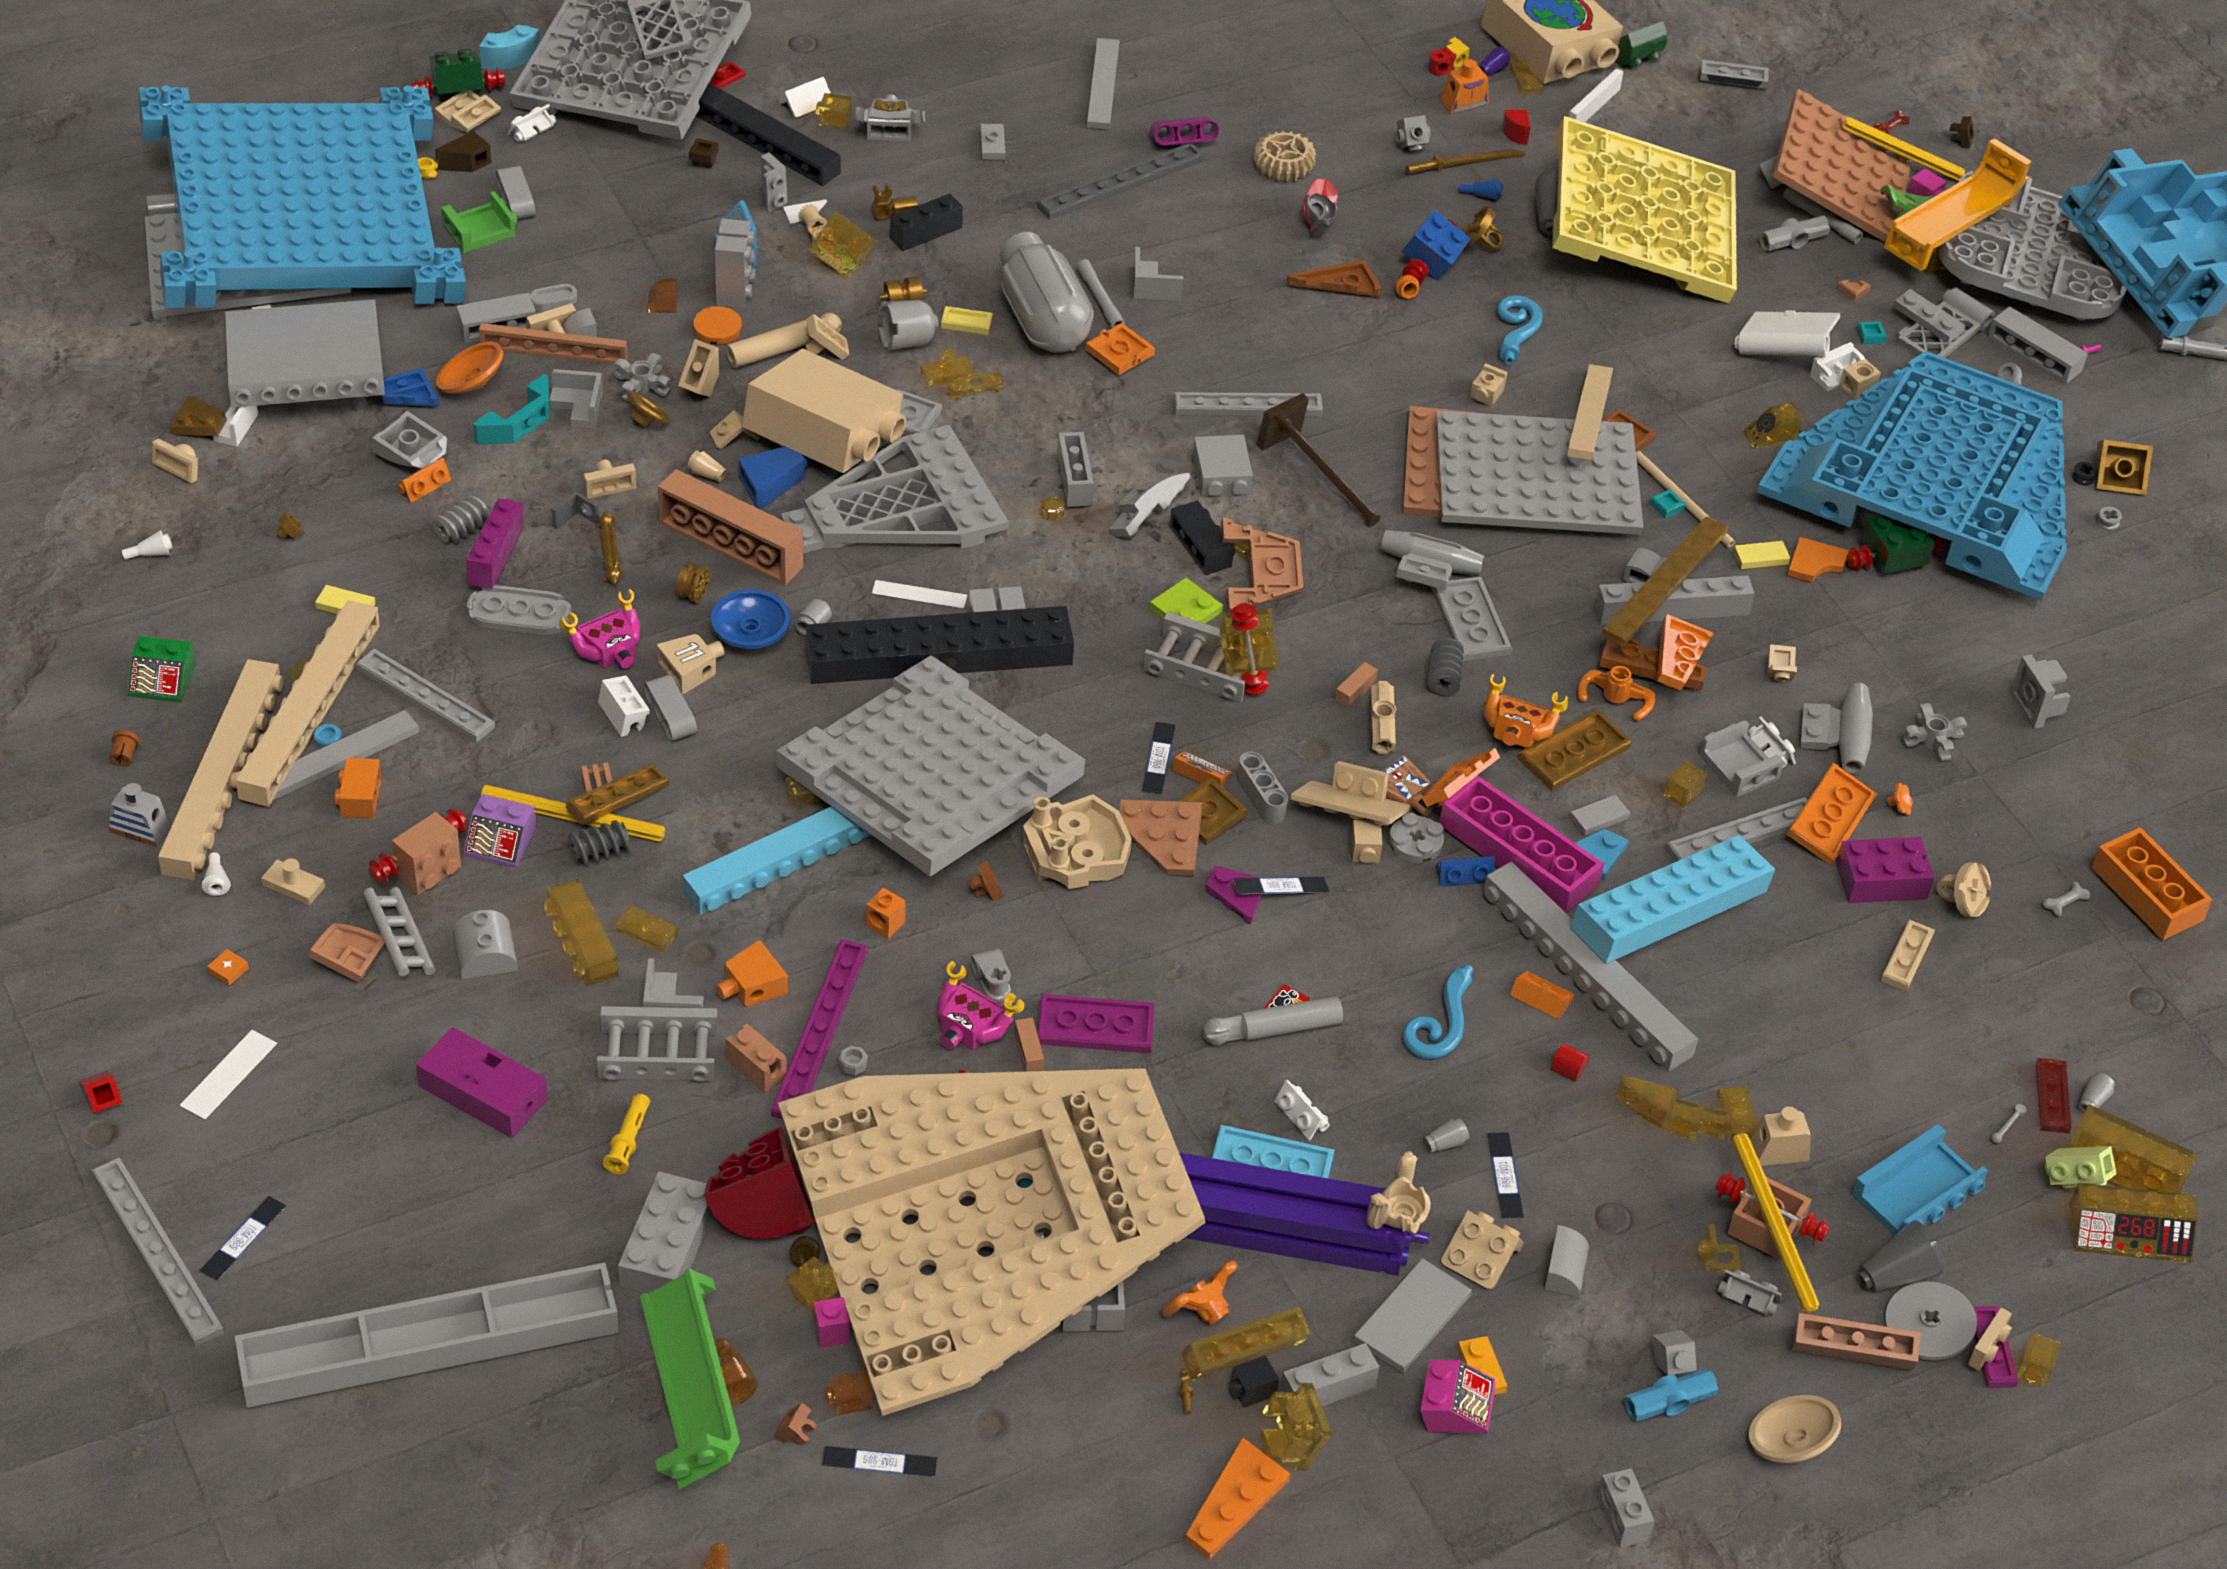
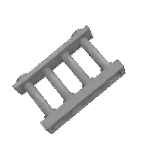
[1143,612,1265,703]
[597,1006,718,1082]

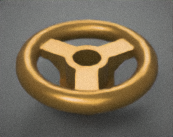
[627,391,670,427]

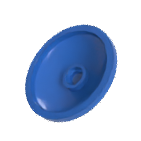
[711,589,790,649]

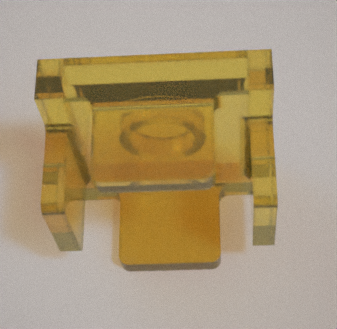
[1261,1383,1332,1471]

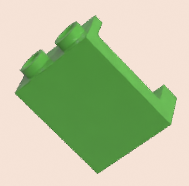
[441,191,517,253]

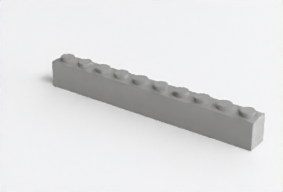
[1483,862,1698,1072]

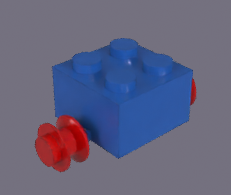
[1401,210,1471,285]

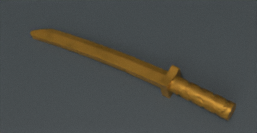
[1405,150,1526,174]

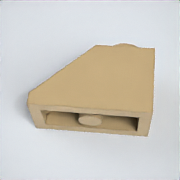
[678,339,719,397]

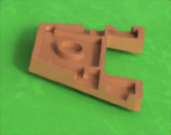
[1221,518,1304,613]

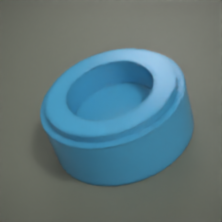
[314,724,342,749]

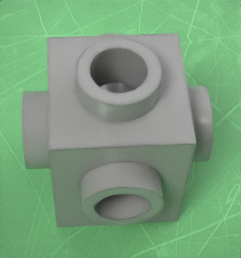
[1396,115,1431,151]

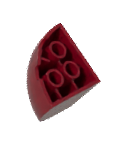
[705,1126,815,1239]

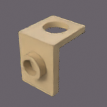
[710,410,760,450]

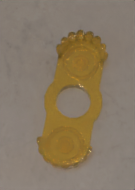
[947,371,1004,399]

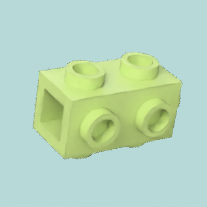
[2045,1146,2117,1188]

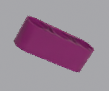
[1150,117,1219,145]

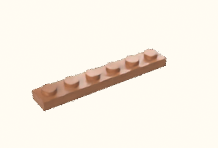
[479,323,628,364]

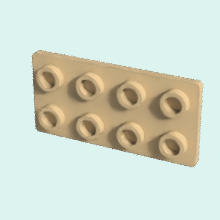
[1291,761,1410,825]

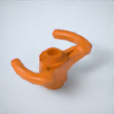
[1577,666,1655,722]
[1161,1260,1237,1326]

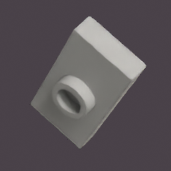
[980,124,1005,160]

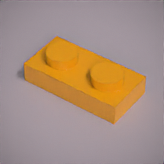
[1457,1336,1507,1395]

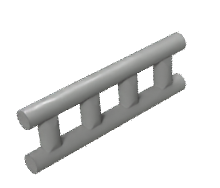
[363,887,436,976]

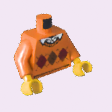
[1484,674,1568,747]

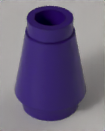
[1478,47,1510,76]

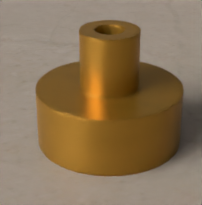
[276,512,304,539]

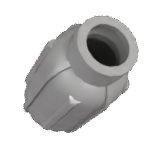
[1000,232,1094,353]

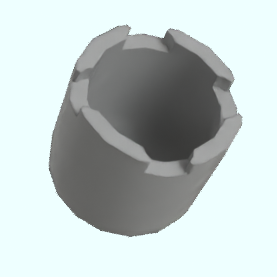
[877,300,938,350]

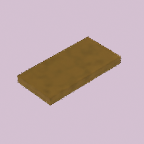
[1517,709,1633,791]

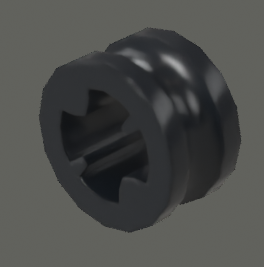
[2072,462,2097,486]

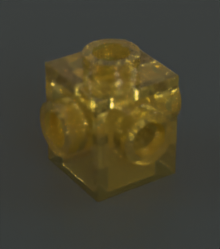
[785,1256,839,1312]

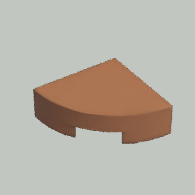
[1837,280,1871,301]

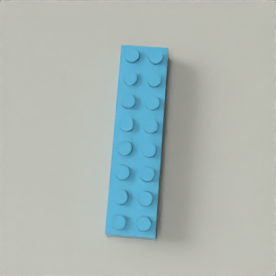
[1570,835,1775,964]

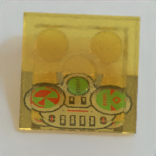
[808,211,879,278]

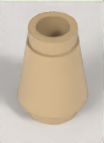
[687,450,727,482]

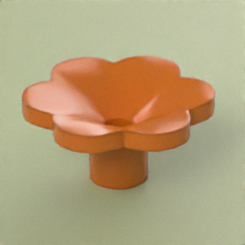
[1887,783,1913,816]

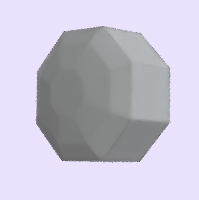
[839,1046,868,1075]

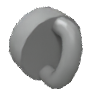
[1997,363,2022,386]

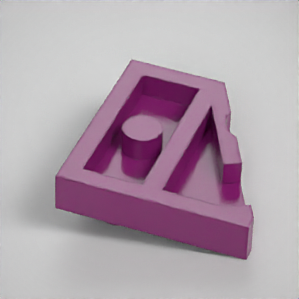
[1205,865,1263,925]

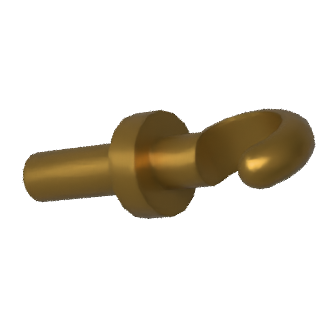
[1178,1368,1194,1414]

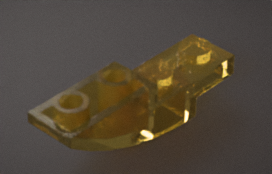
[1617,1075,1733,1141]

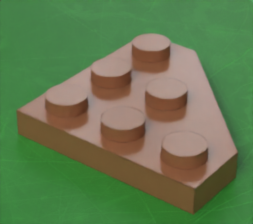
[1119,799,1202,876]

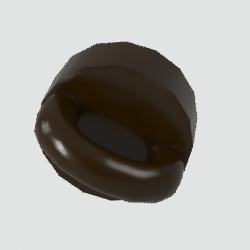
[790,1236,820,1267]

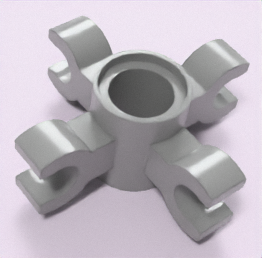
[614,353,670,402]
[1902,703,1968,761]

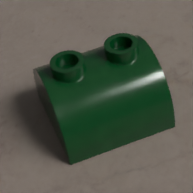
[1614,21,1667,68]

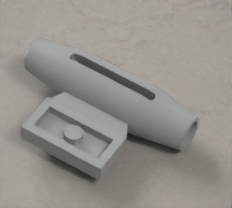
[1381,530,1485,590]
[1801,683,1873,774]

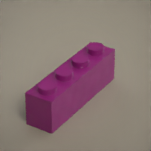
[466,498,524,589]

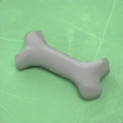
[2043,882,2091,917]

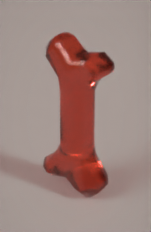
[1873,110,1910,135]

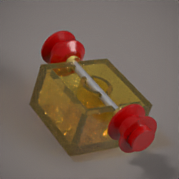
[1220,603,1279,695]

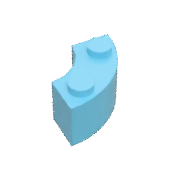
[479,25,540,70]

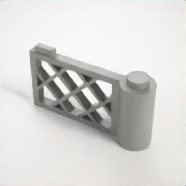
[626,0,693,60]
[1897,288,1995,358]

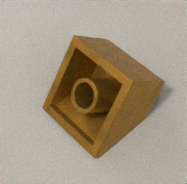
[2094,440,2153,495]

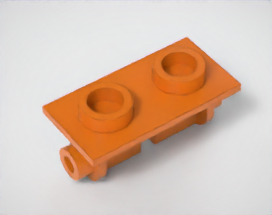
[397,457,451,503]

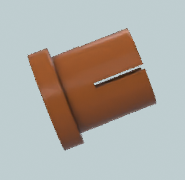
[109,730,140,766]

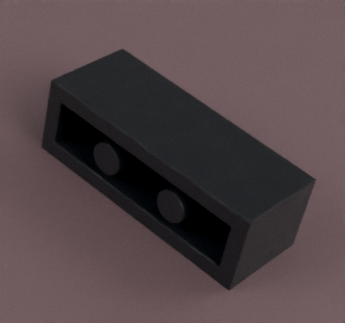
[890,193,963,252]
[1169,500,1235,576]

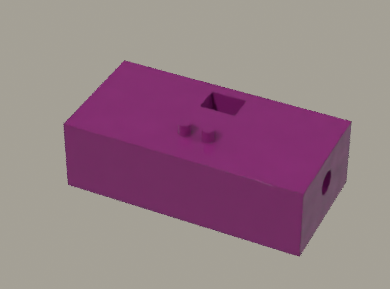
[416,1027,548,1138]

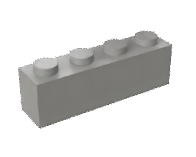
[1988,306,2088,384]

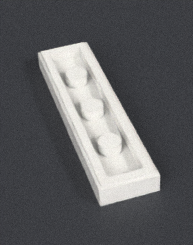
[1569,69,1623,123]

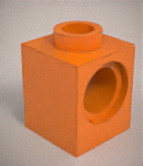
[866,887,906,939]

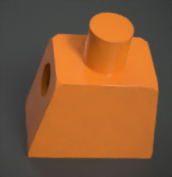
[715,940,788,1006]

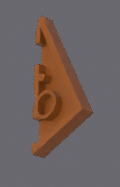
[1287,260,1382,297]

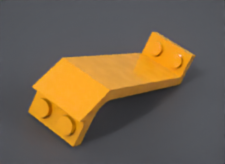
[1884,139,2032,271]

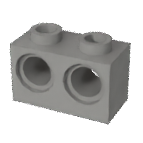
[1597,1468,1654,1548]

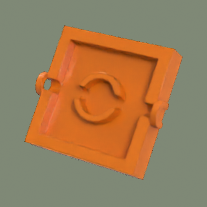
[1086,323,1155,375]

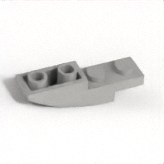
[1109,473,1191,537]

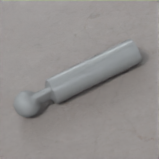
[1202,996,1343,1045]

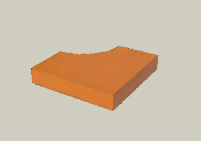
[1787,537,1849,582]

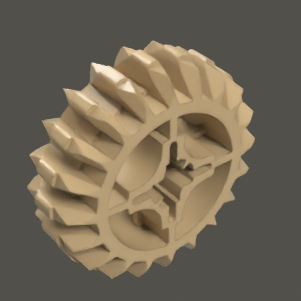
[1254,130,1316,182]

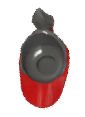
[1302,179,1337,237]

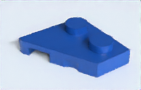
[379,368,439,406]

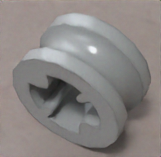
[2097,506,2122,530]

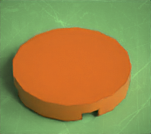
[694,307,742,345]

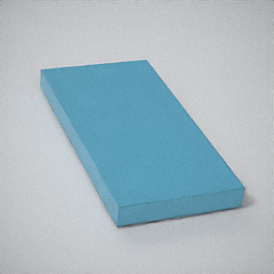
[1212,1125,1335,1178]

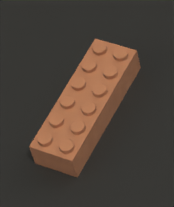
[658,469,803,585]

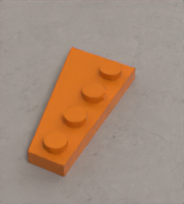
[1657,614,1713,690]
[1185,1438,1291,1560]

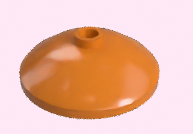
[436,341,503,394]

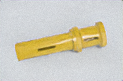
[602,1094,650,1175]

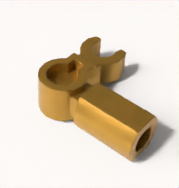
[871,183,918,221]

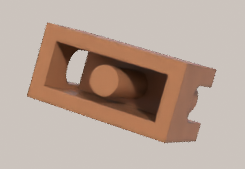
[726,1023,786,1093]

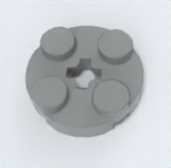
[1389,812,1444,863]

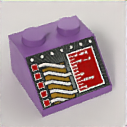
[464,794,536,868]

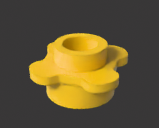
[418,157,438,179]

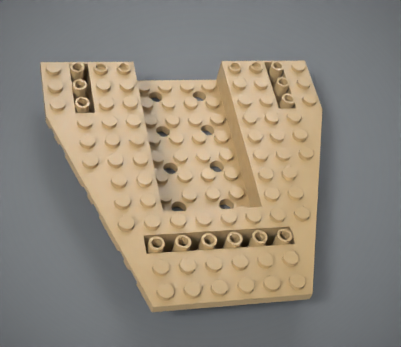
[778,1068,1205,1416]

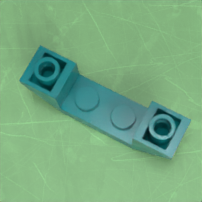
[473,374,550,444]

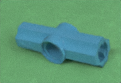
[1624,1369,1719,1422]

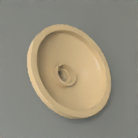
[1749,1395,1841,1463]

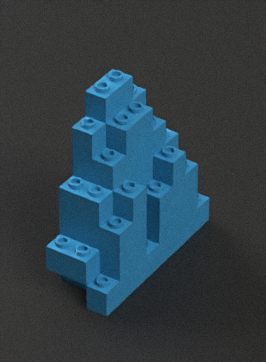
[2057,148,2227,338]

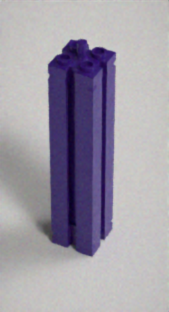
[1179,1152,1430,1276]

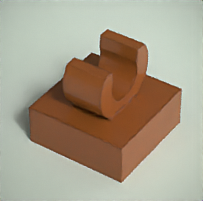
[969,861,1004,901]
[774,1402,817,1445]

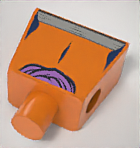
[1440,59,1489,115]

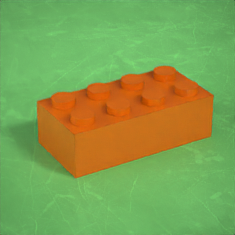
[2091,827,2213,940]

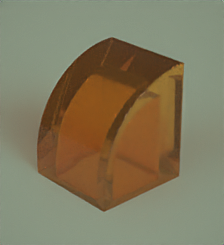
[647,278,677,313]

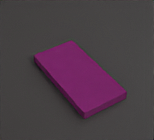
[1038,994,1155,1053]

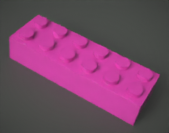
[1440,776,1604,913]

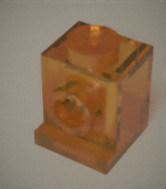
[825,1367,873,1416]

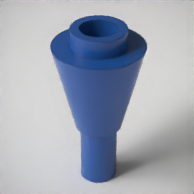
[1459,178,1503,201]

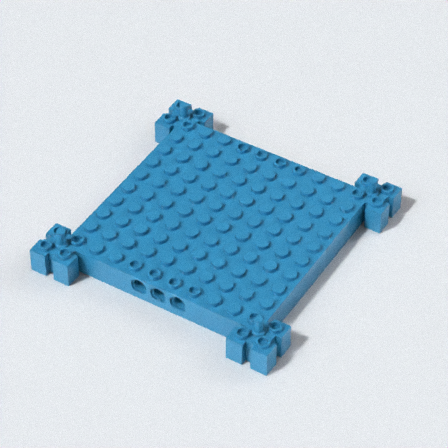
[138,85,466,308]

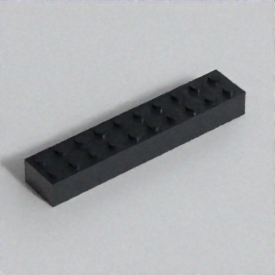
[806,606,1074,684]

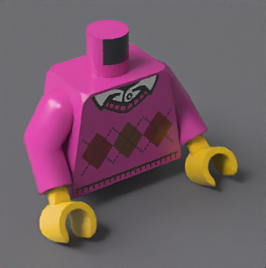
[559,589,640,669]
[938,961,1024,1050]

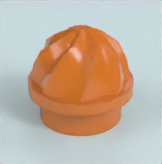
[1396,275,1419,299]

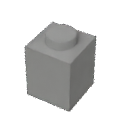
[1653,1330,1697,1375]

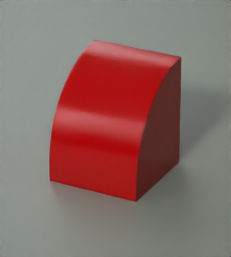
[1502,110,1531,145]
[79,1071,122,1113]

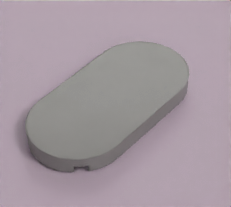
[467,585,572,635]

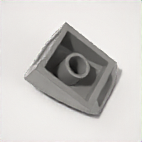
[372,411,447,469]

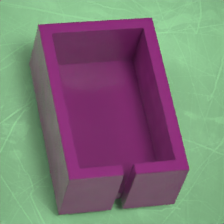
[1836,837,1935,903]

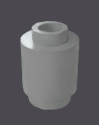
[795,599,832,636]

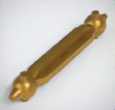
[596,511,624,585]

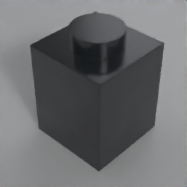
[1229,1355,1279,1408]

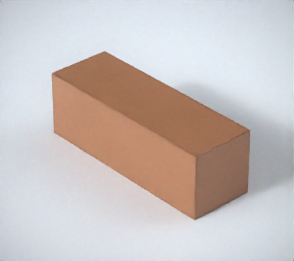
[1335,662,1378,708]
[1015,1018,1044,1072]

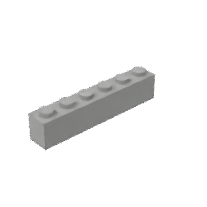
[1595,576,1755,625]

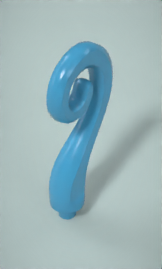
[1497,296,1543,365]
[1403,964,1474,1059]

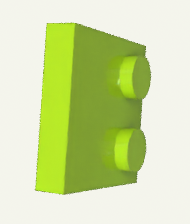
[1150,578,1223,624]

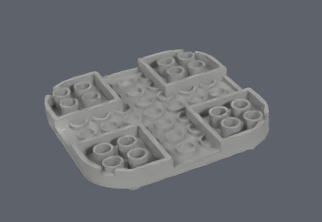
[1938,170,2126,320]

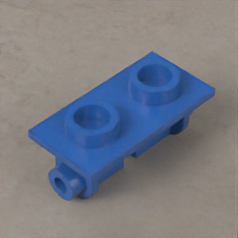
[1436,856,1495,886]

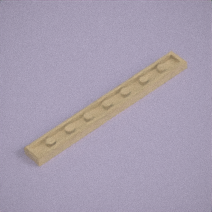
[1567,364,1613,460]

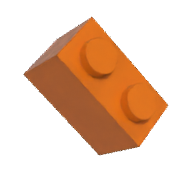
[335,758,382,818]

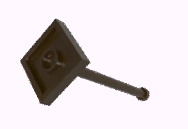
[1256,393,1381,526]

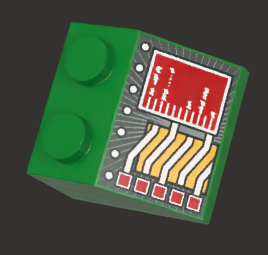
[128,636,196,702]

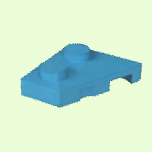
[1576,829,1629,881]

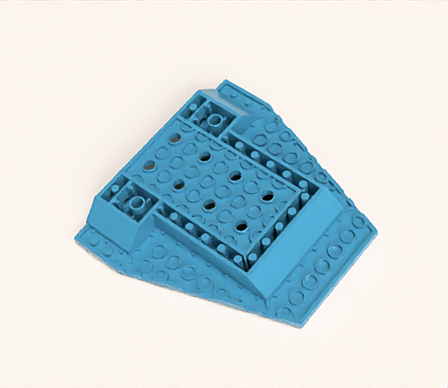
[1757,351,2067,600]

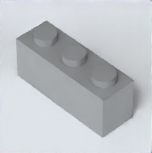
[457,293,536,343]
[1057,432,1094,507]
[1280,1343,1379,1417]

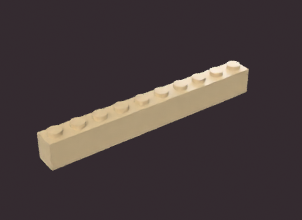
[234,600,380,807]
[158,659,284,880]

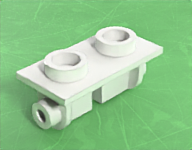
[508,104,556,142]
[1748,716,1796,768]
[1274,1080,1329,1140]

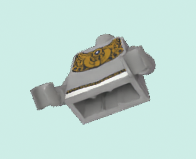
[853,94,925,141]

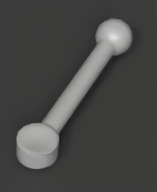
[1991,1104,2026,1144]

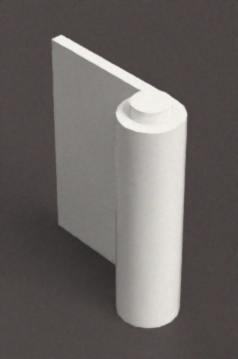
[1735,310,1840,356]

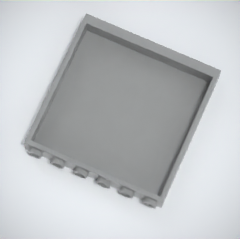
[225,300,385,408]

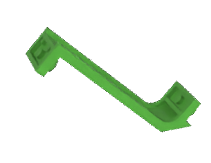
[640,1268,740,1490]

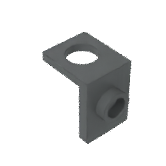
[552,491,599,529]

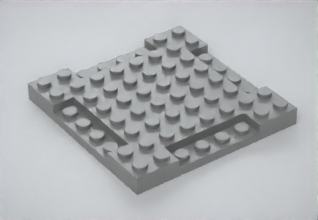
[510,0,752,140]
[776,655,1085,877]

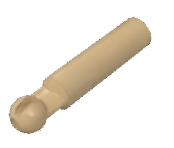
[725,313,842,368]

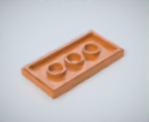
[1786,763,1877,865]

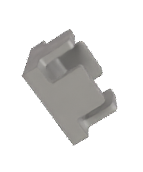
[2011,654,2071,729]

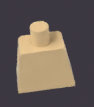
[1750,1107,1811,1166]

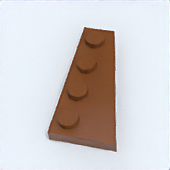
[1600,638,1707,690]

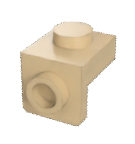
[1767,644,1797,682]

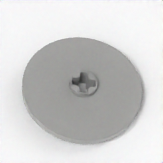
[1885,1281,1977,1360]

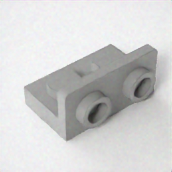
[761,153,788,212]

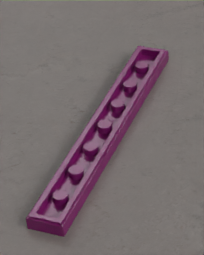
[771,939,868,1119]

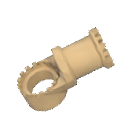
[798,204,833,249]

